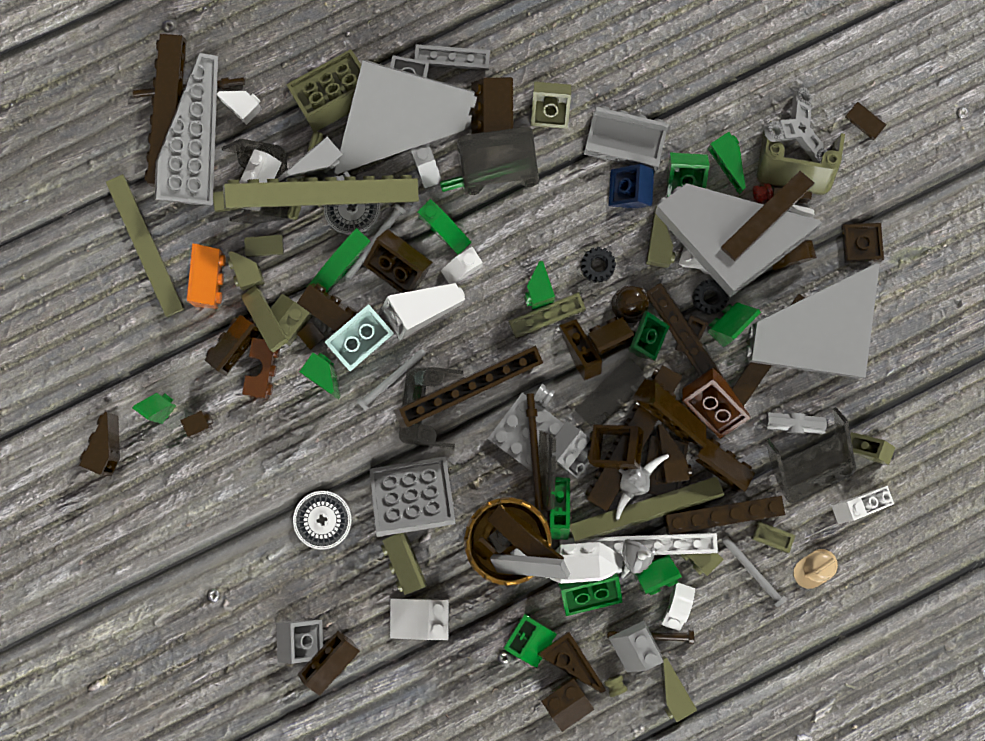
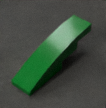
[307,228,371,293]

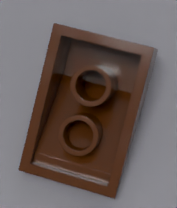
[682,368,751,439]

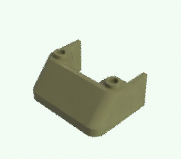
[757,121,845,195]

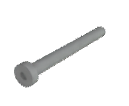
[356,349,426,411]
[722,536,787,607]

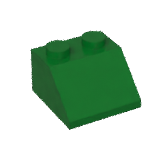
[666,152,710,197]
[524,261,555,310]

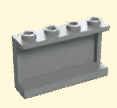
[584,106,669,172]

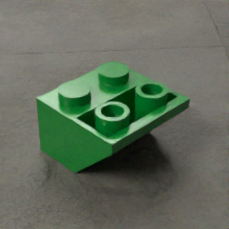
[633,555,682,595]
[503,613,557,668]

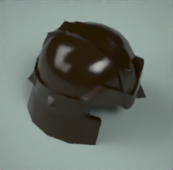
[611,286,649,323]

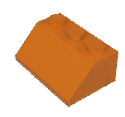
[187,243,226,309]

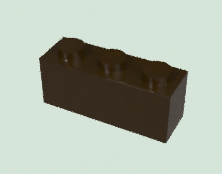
[297,283,357,332]
[297,631,360,696]

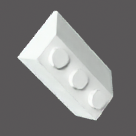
[239,149,282,214]

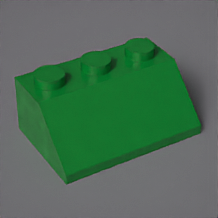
[299,353,341,400]
[558,573,623,616]

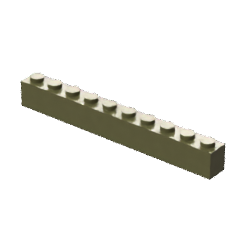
[223,175,419,209]

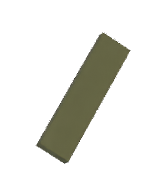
[241,285,288,353]
[508,292,586,339]

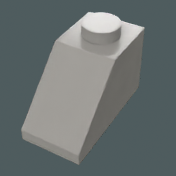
[410,143,442,189]

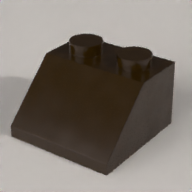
[587,317,634,355]
[540,676,594,732]

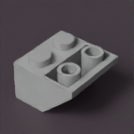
[543,422,591,479]

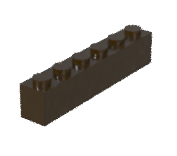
[663,496,786,535]

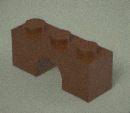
[242,338,280,400]

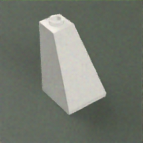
[381,283,465,340]

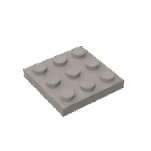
[488,393,564,472]

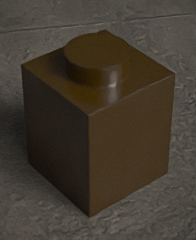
[180,410,214,439]

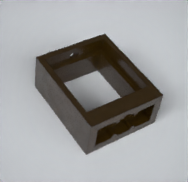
[587,424,644,469]

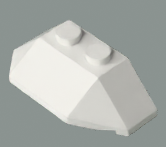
[545,542,622,583]

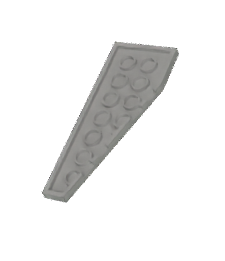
[154,53,218,206]

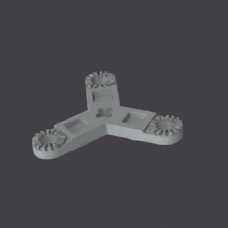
[764,87,828,163]

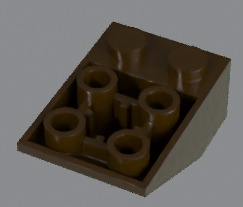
[79,412,120,477]

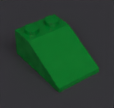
[707,302,761,348]

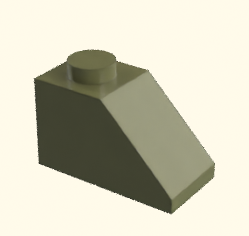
[845,432,895,465]

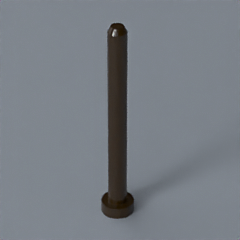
[607,630,694,644]

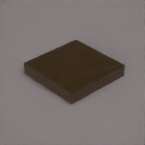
[842,223,884,263]

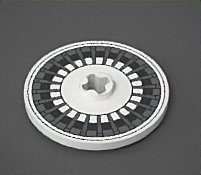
[293,491,352,549]

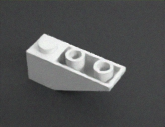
[832,486,894,524]

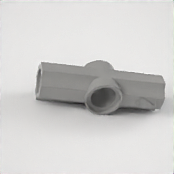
[765,412,827,434]

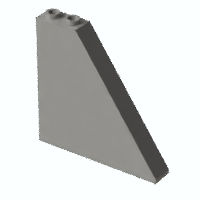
[334,60,477,174]
[655,184,822,297]
[746,263,880,379]

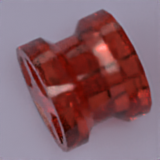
[753,183,773,204]

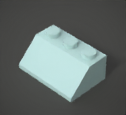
[325,304,394,372]

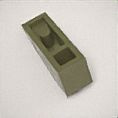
[646,205,675,268]
[661,656,697,722]

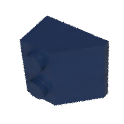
[609,164,654,209]

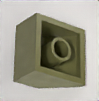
[531,82,572,129]
[271,294,313,346]

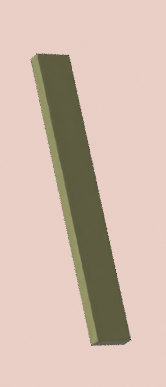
[106,174,185,318]
[570,477,724,544]

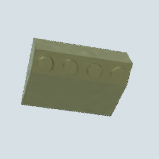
[286,49,361,133]

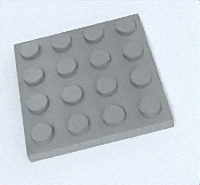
[370,456,456,537]

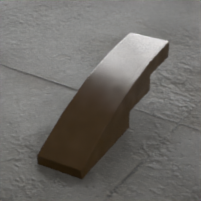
[487,504,564,559]

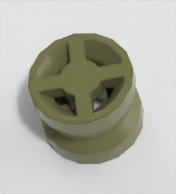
[604,674,628,697]

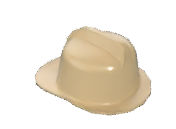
[794,549,838,589]

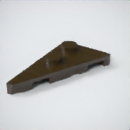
[537,632,606,693]

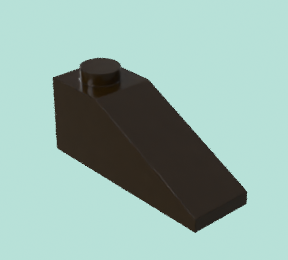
[559,319,602,381]
[656,424,692,483]

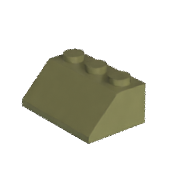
[381,532,427,595]

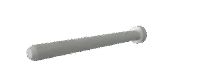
[344,203,406,281]

